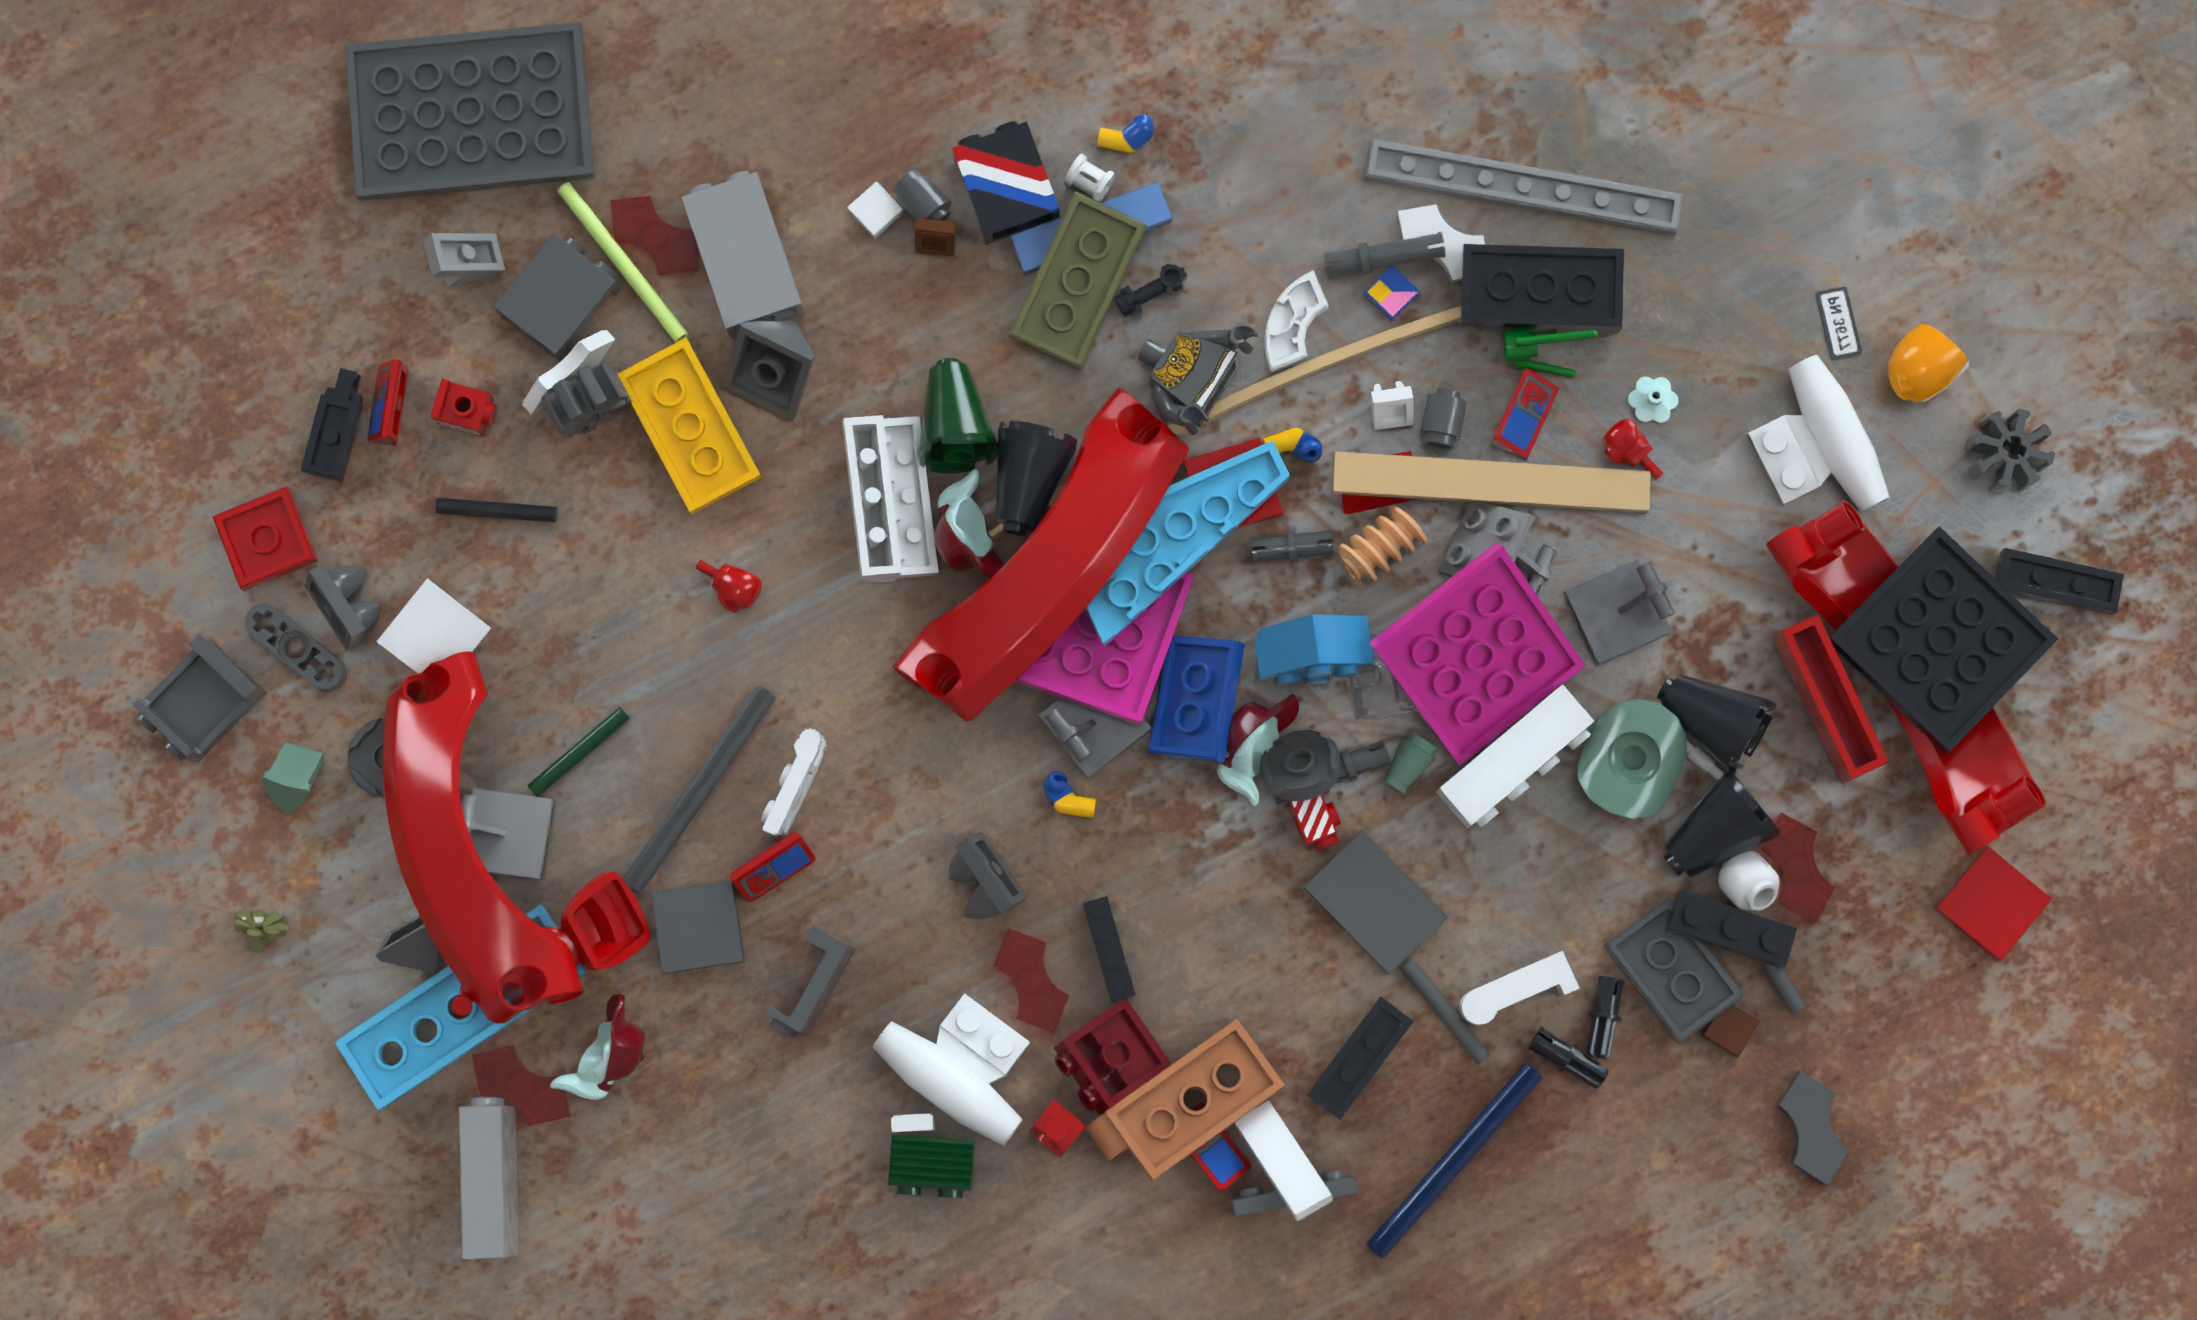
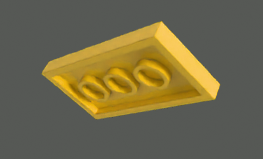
[618,338,762,515]

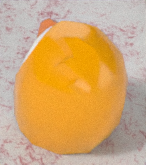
[1888,323,1969,403]

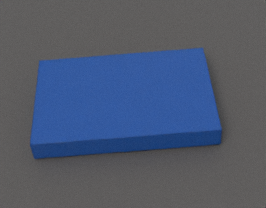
[1148,635,1245,763]

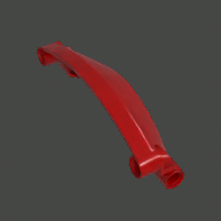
[892,388,1189,722]
[1766,500,2046,856]
[383,651,584,1024]

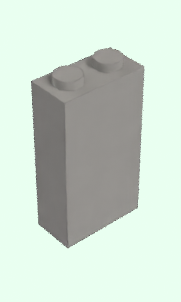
[682,171,805,338]
[459,1097,519,1259]

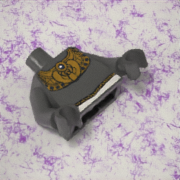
[1138,322,1259,435]

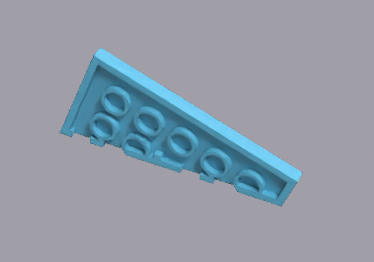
[1085,441,1290,648]

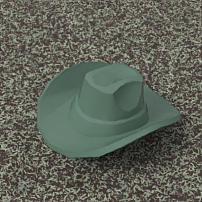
[1578,699,1687,819]

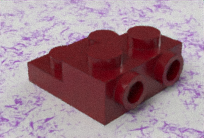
[1054,998,1172,1116]

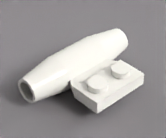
[1747,355,1890,512]
[872,993,1030,1146]

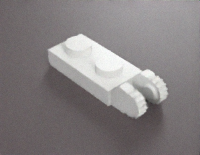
[761,728,827,841]

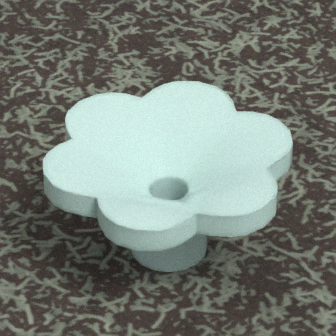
[1627,377,1679,424]

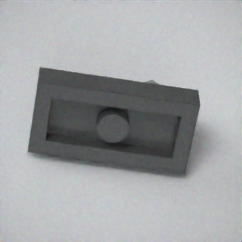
[304,564,381,651]
[948,832,1027,919]

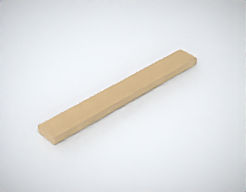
[1331,451,1651,513]

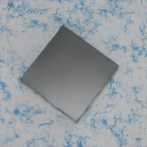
[651,881,745,974]

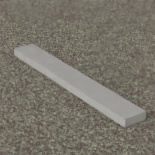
[1364,139,1684,236]

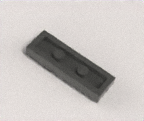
[1231,1170,1357,1217]

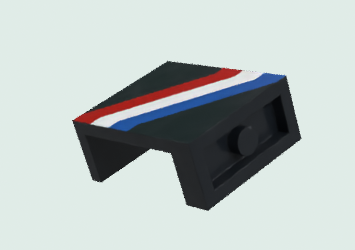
[952,121,1060,245]

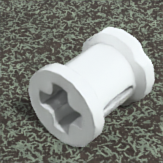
[1064,154,1116,202]

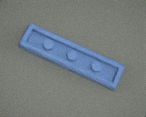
[1011,182,1173,275]

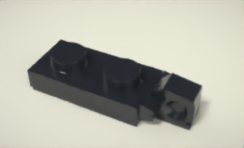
[301,368,363,482]

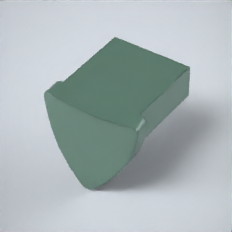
[262,742,324,814]

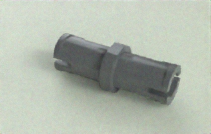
[1251,529,1334,563]

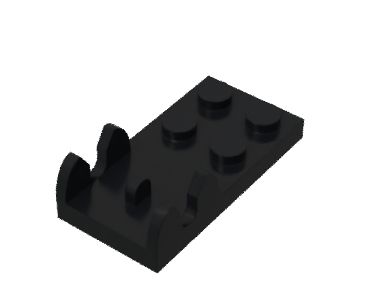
[1460,244,1624,337]

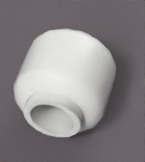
[1718,851,1780,911]

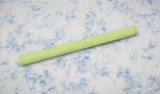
[557,182,688,343]

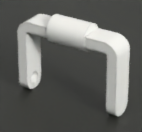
[1686,741,1724,809]

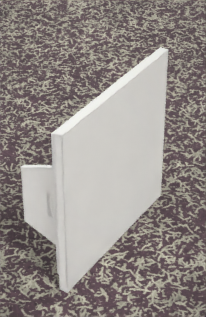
[376,578,491,673]

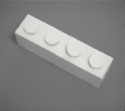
[1436,684,1594,829]

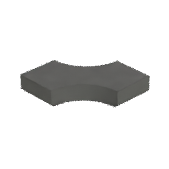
[1777,1071,1849,1186]

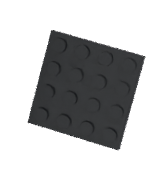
[1829,526,2058,754]

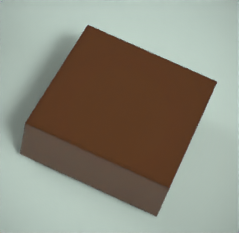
[914,218,956,257]
[1702,1005,1760,1057]

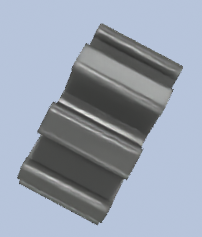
[541,362,632,438]
[1965,409,2055,495]

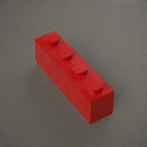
[1773,615,1889,784]

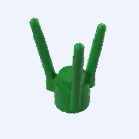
[1504,327,1598,377]

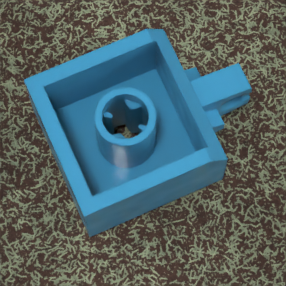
[1255,614,1374,685]

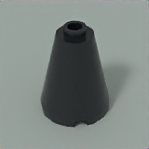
[996,420,1077,536]
[1657,674,1777,774]
[1664,770,1781,877]

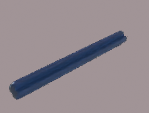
[1367,1063,1542,1258]

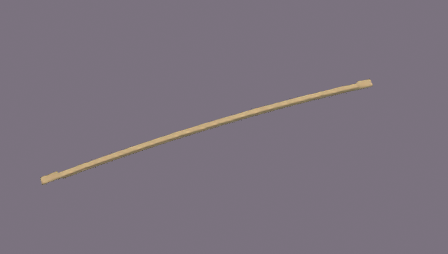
[988,306,1461,542]

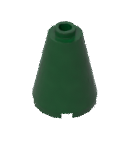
[918,358,998,474]

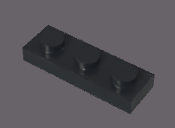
[1996,548,2124,615]
[1666,890,1797,968]
[1307,997,1414,1120]

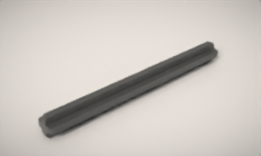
[622,686,775,893]

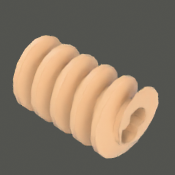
[1337,506,1428,590]

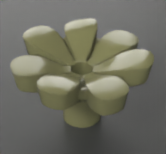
[234,910,288,953]

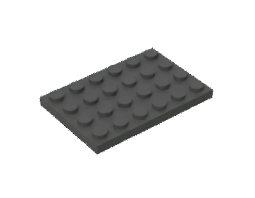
[345,22,595,201]

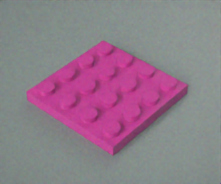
[1369,542,1586,766]
[1015,573,1194,726]

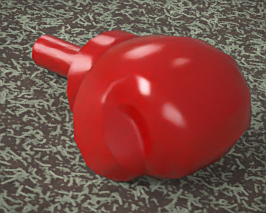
[1603,419,1663,480]
[696,560,762,613]

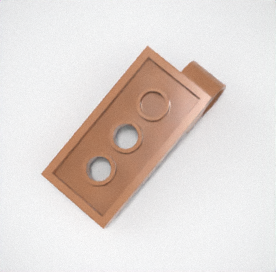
[1085,1019,1285,1181]

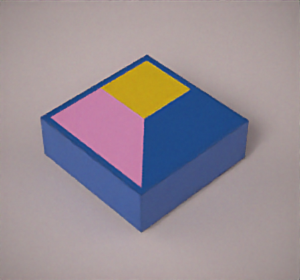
[1364,266,1420,322]

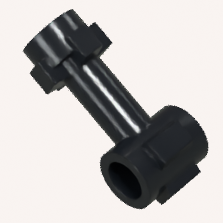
[1114,263,1187,318]

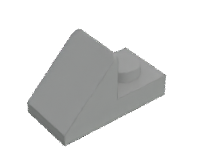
[422,233,505,286]

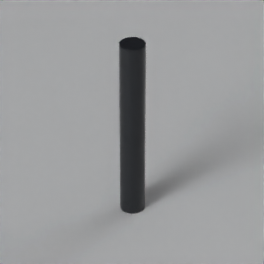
[436,498,558,523]

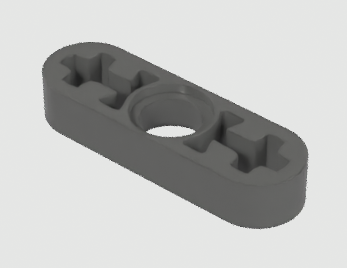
[245,604,347,692]

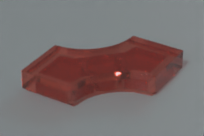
[610,196,698,275]
[1761,813,1835,924]
[993,928,1069,1034]
[472,1046,571,1126]

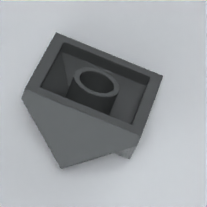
[721,321,815,421]

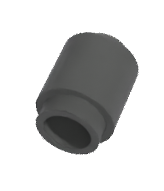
[893,170,951,222]
[1421,388,1467,450]

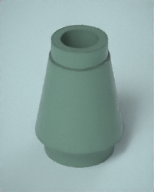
[1384,730,1438,793]

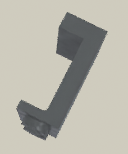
[494,233,621,362]
[131,633,266,762]
[765,925,855,1038]

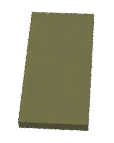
[1008,191,1147,369]

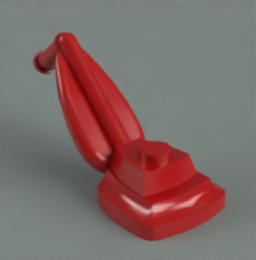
[452,871,650,1016]

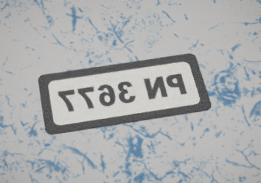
[1816,286,1862,360]

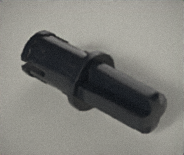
[1586,976,1625,1059]
[1528,1026,1609,1089]

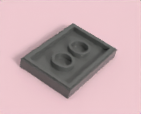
[1303,830,1447,975]
[1603,897,1745,1045]

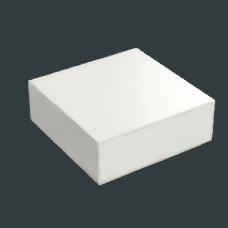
[847,181,904,239]
[891,1113,935,1132]

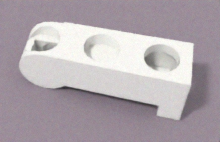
[1459,951,1580,1026]

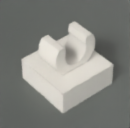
[1371,381,1414,431]

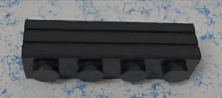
[1083,896,1136,1003]

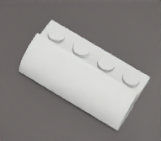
[842,415,939,582]

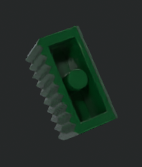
[888,1135,975,1198]

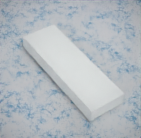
[1235,1101,1333,1222]

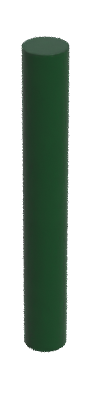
[527,707,630,797]

